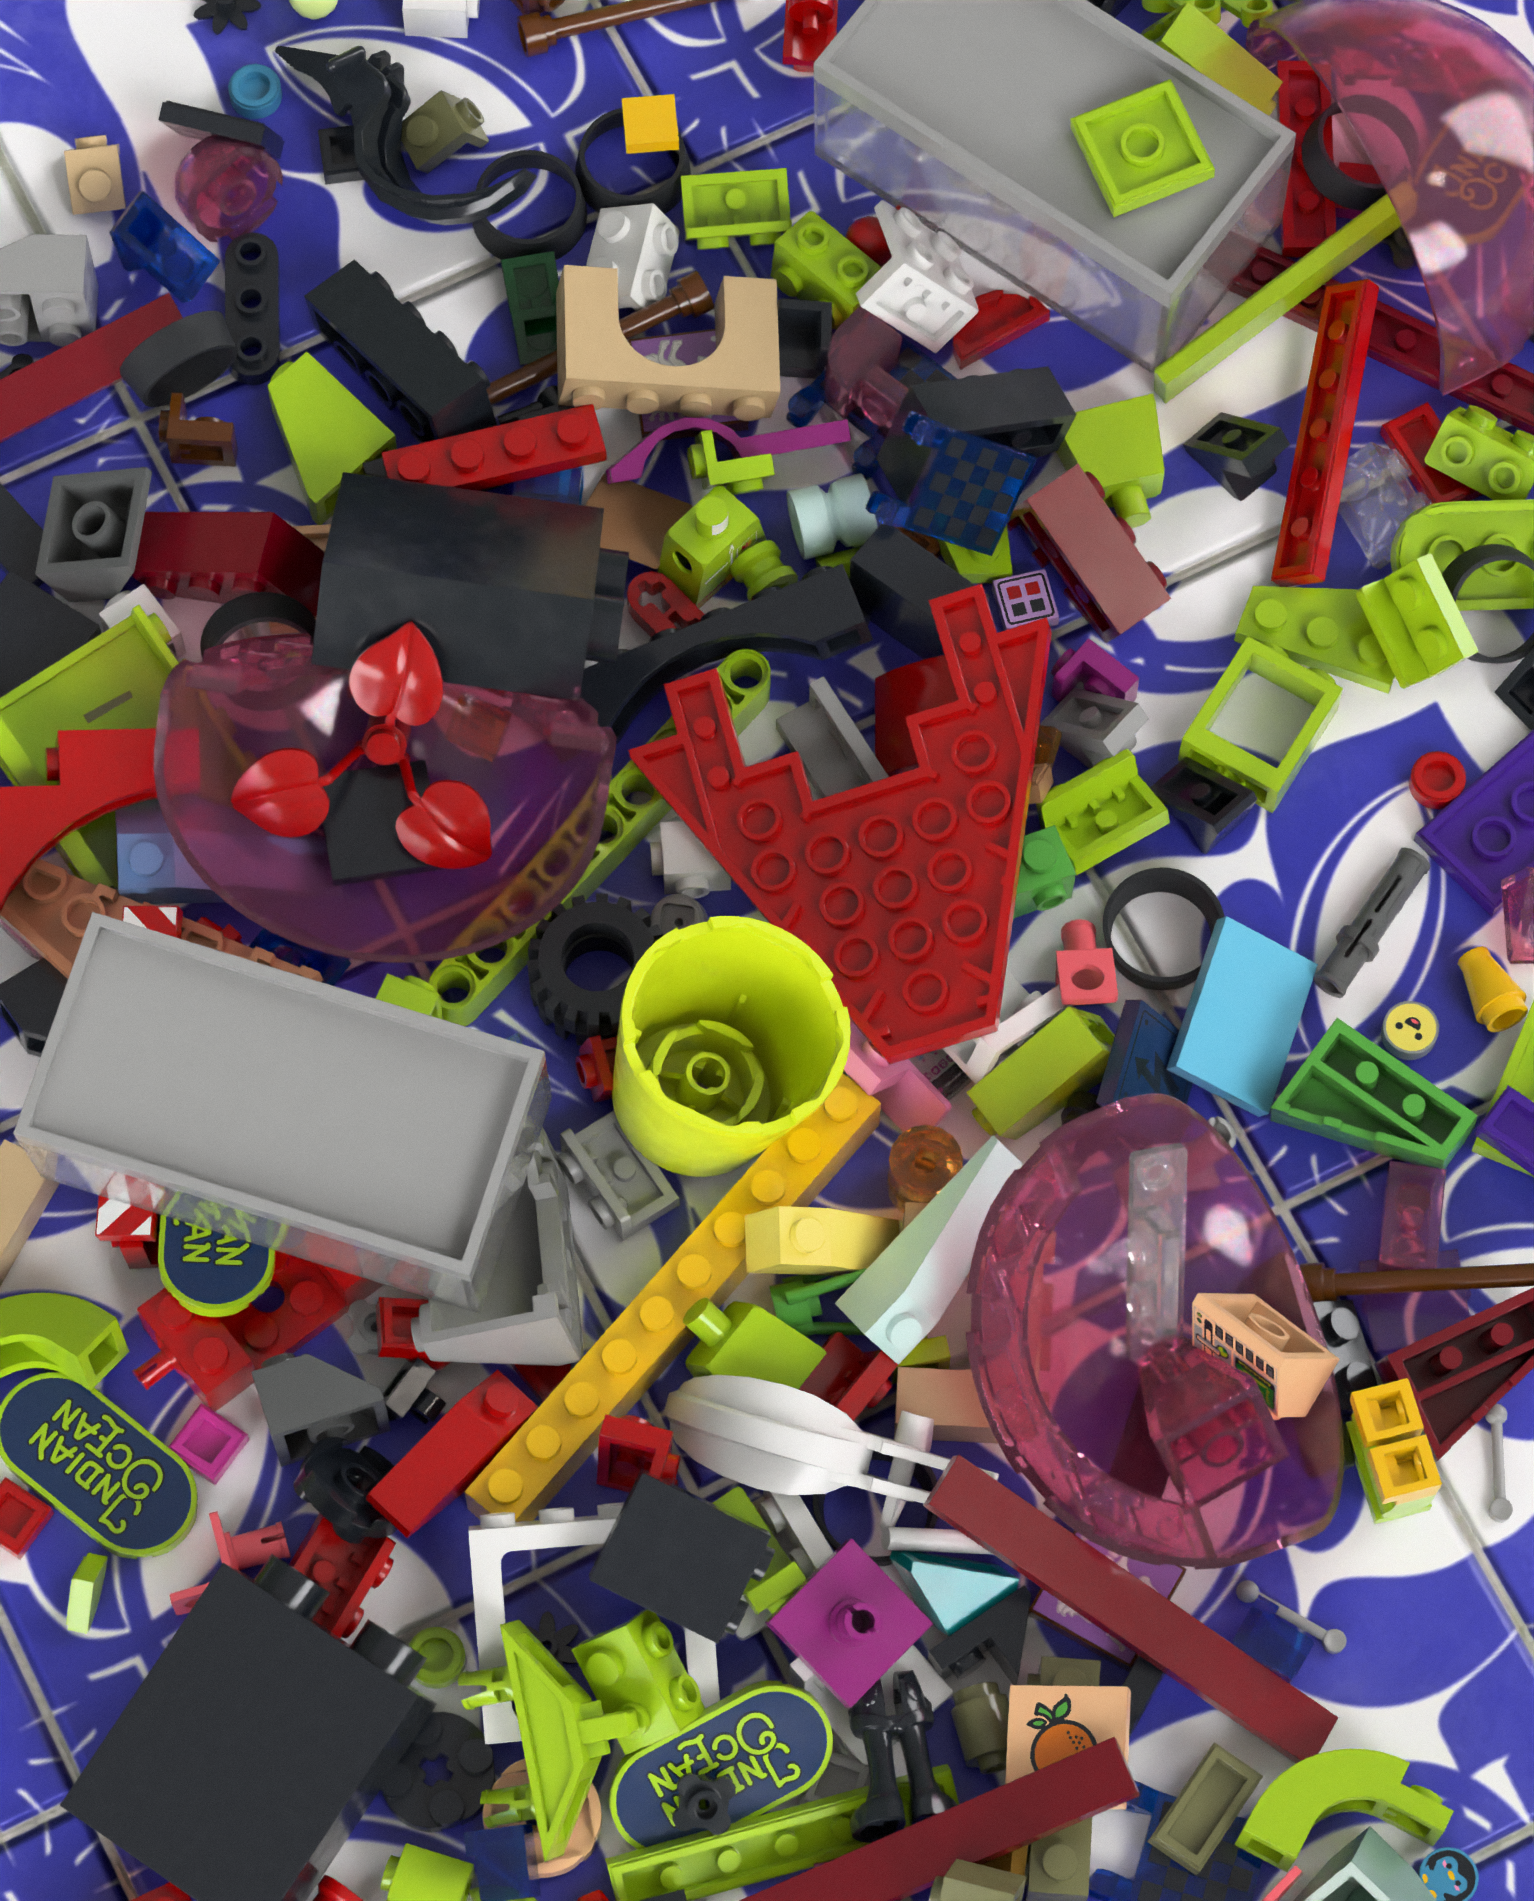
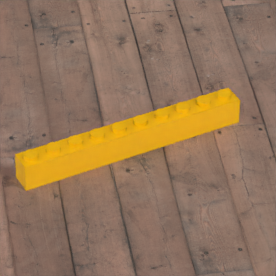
[464,1073,881,1522]

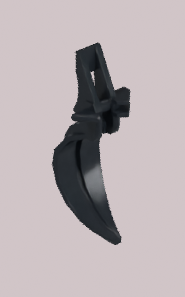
[275,46,537,225]

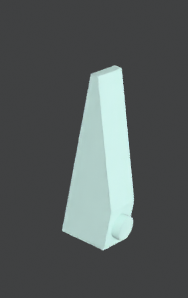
[835,1135,1031,1365]

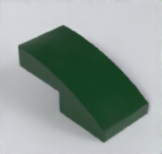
[501,251,559,365]

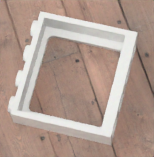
[468,1502,720,1744]

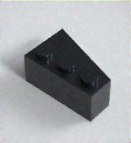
[876,366,1077,507]

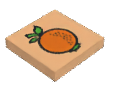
[1005,1685,1131,1810]

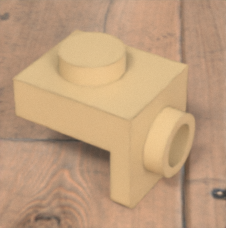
[64,135,126,215]

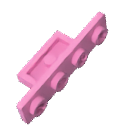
[844,1019,952,1144]

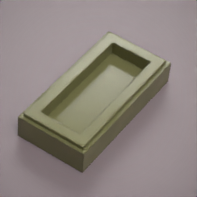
[1147,1742,1263,1876]

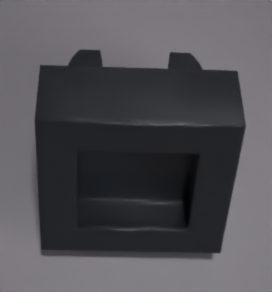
[383,1358,447,1424]

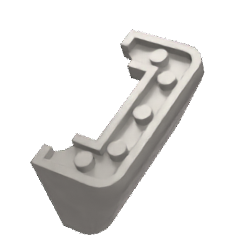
[411,1119,584,1366]

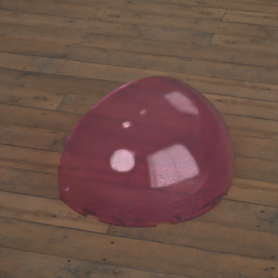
[1246,0,1534,396]
[154,633,616,963]
[966,1094,1344,1570]

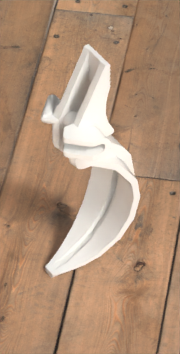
[663,1375,999,1531]

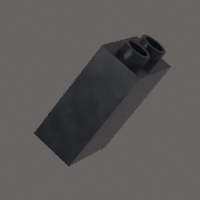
[311,472,629,701]
[60,1554,437,1901]

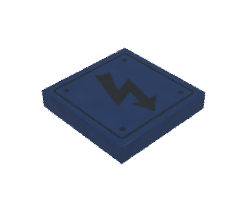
[1096,1000,1193,1140]

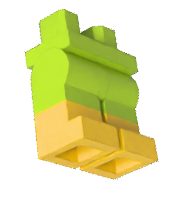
[1344,1378,1442,1525]

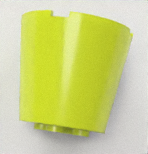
[612,916,851,1177]

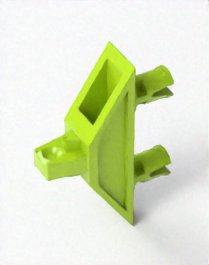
[458,1619,639,1862]

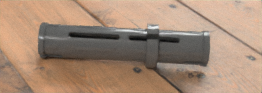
[1313,847,1430,998]

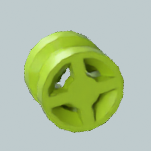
[730,540,798,601]

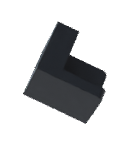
[777,298,832,379]

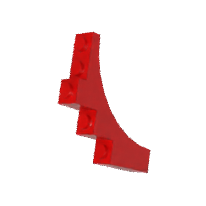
[0,728,196,913]

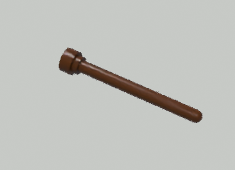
[517,0,721,58]
[486,270,715,406]
[1299,1262,1534,1302]

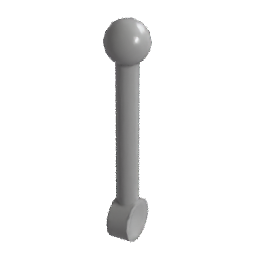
[1485,1403,1513,1523]
[1236,1580,1347,1654]

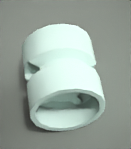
[786,473,878,560]

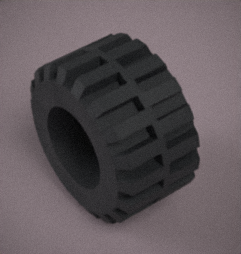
[527,893,663,1046]

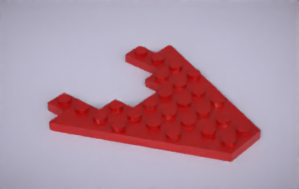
[628,583,1052,1065]

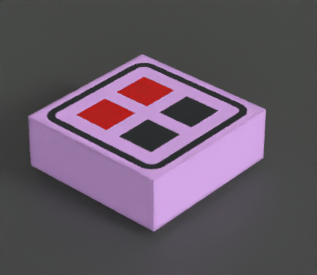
[992,569,1059,631]

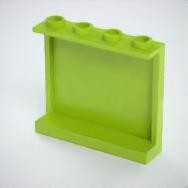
[0,605,256,890]

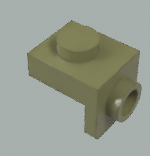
[401,90,489,174]

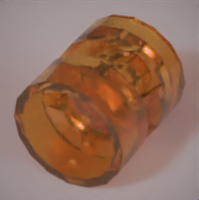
[887,1125,963,1213]

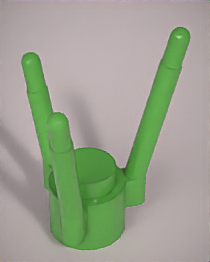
[769,1268,867,1336]

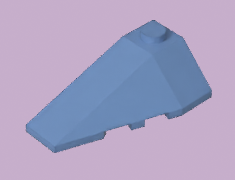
[115,796,342,904]

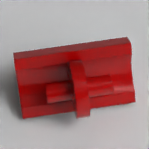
[783,0,838,72]

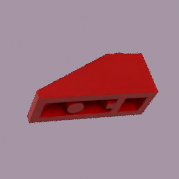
[366,1369,538,1538]

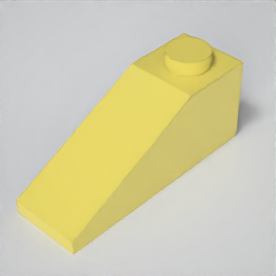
[745,1206,900,1276]

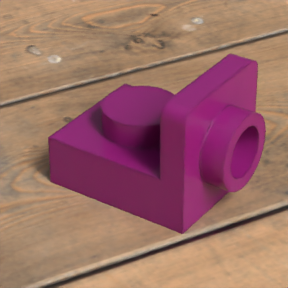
[1051,638,1139,702]

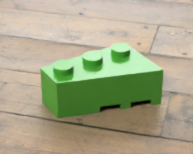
[1271,1018,1477,1173]

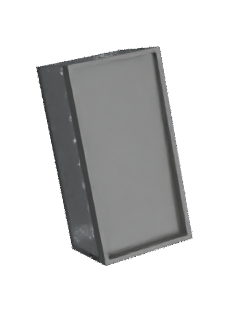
[813,0,1296,375]
[13,912,552,1314]

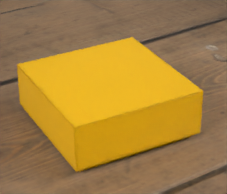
[622,94,679,154]

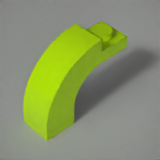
[0,1293,129,1391]
[1234,1748,1454,1872]

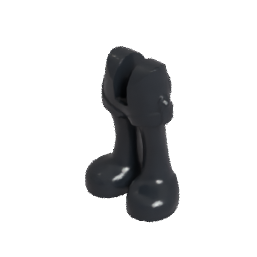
[848,1670,957,1843]

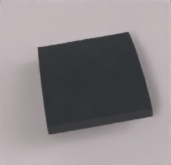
[0,570,102,698]

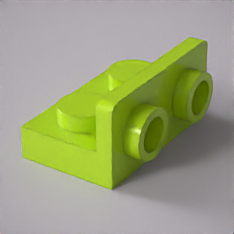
[1356,553,1479,689]

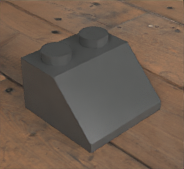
[35,467,152,603]
[251,1353,391,1467]

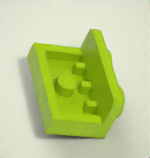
[680,168,792,250]
[770,211,882,340]
[1425,405,1534,500]
[687,430,775,495]
[1036,749,1170,876]
[571,1609,705,1755]

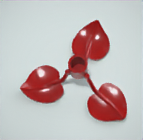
[231,621,493,869]

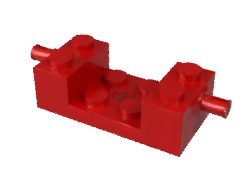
[132,1222,394,1412]

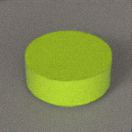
[409,1627,466,1689]

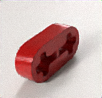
[627,571,704,637]

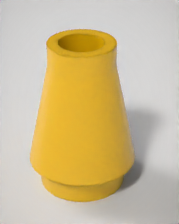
[1458,946,1528,1032]

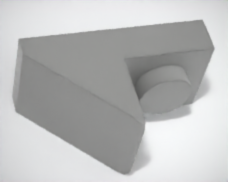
[1039,688,1149,769]

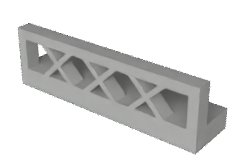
[776,676,889,798]

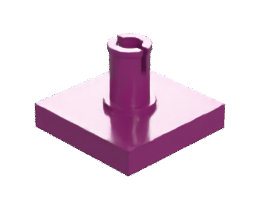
[765,1538,933,1708]

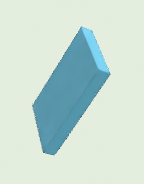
[1166,916,1318,1117]

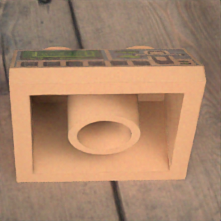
[1192,1293,1340,1420]

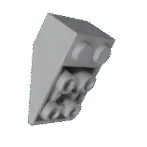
[0,234,99,347]

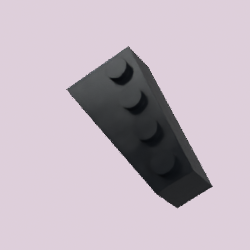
[304,259,498,444]

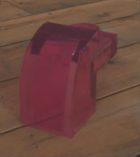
[824,306,909,429]

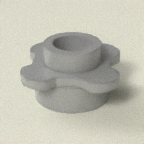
[348,1300,378,1356]

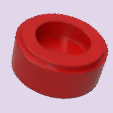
[1409,751,1466,809]

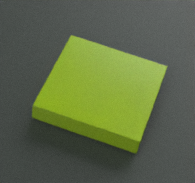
[1070,79,1215,217]

